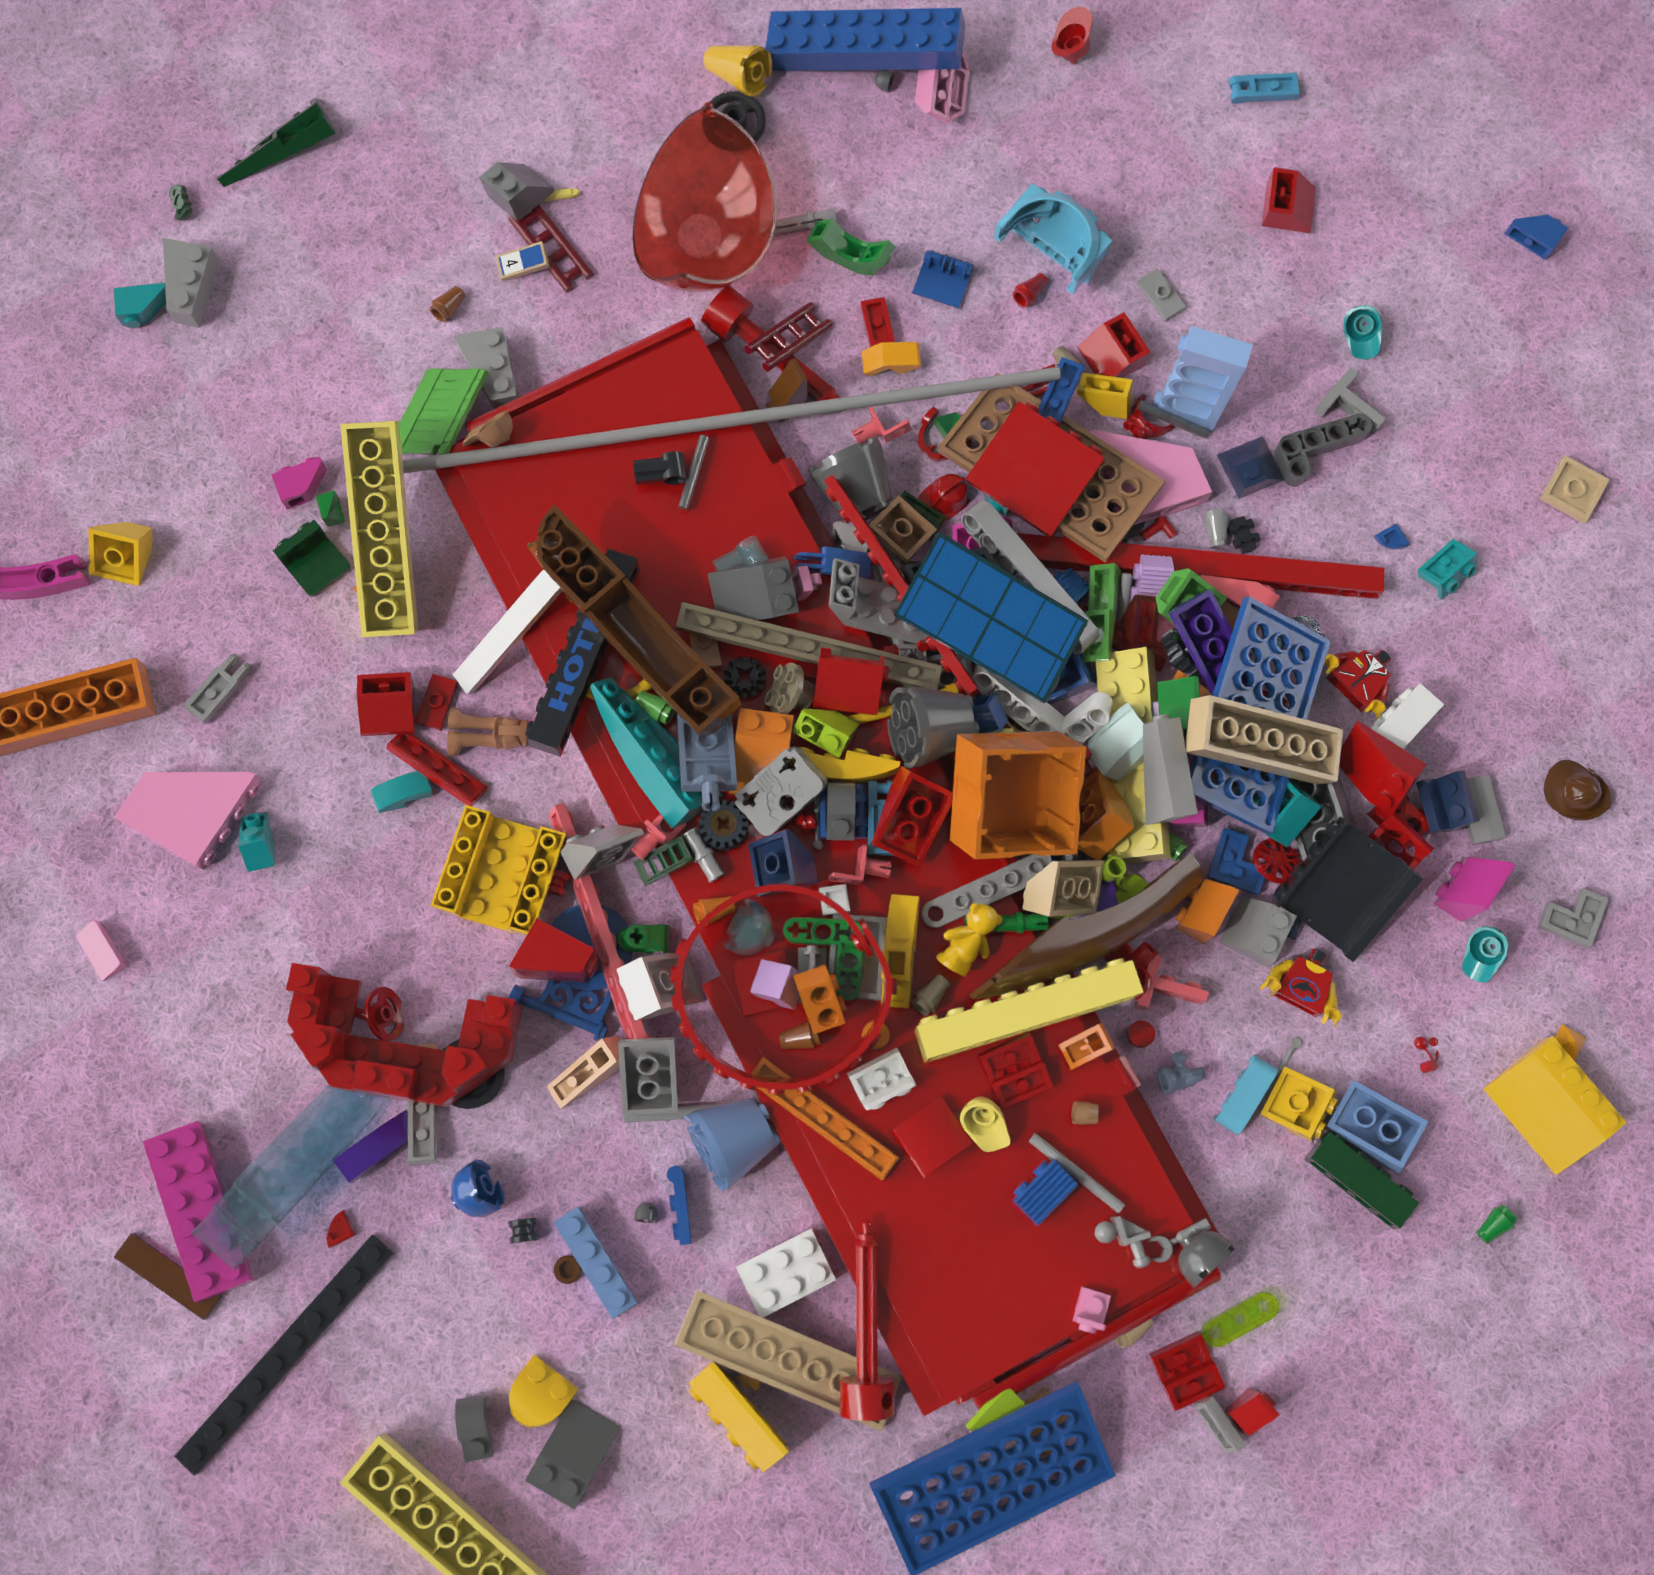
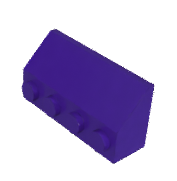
[1169,589,1248,698]

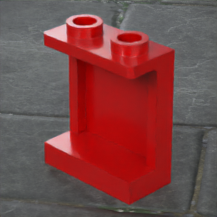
[813,647,889,715]

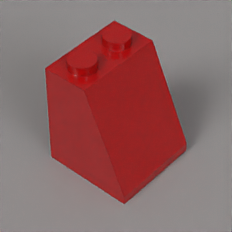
[509,918,599,983]

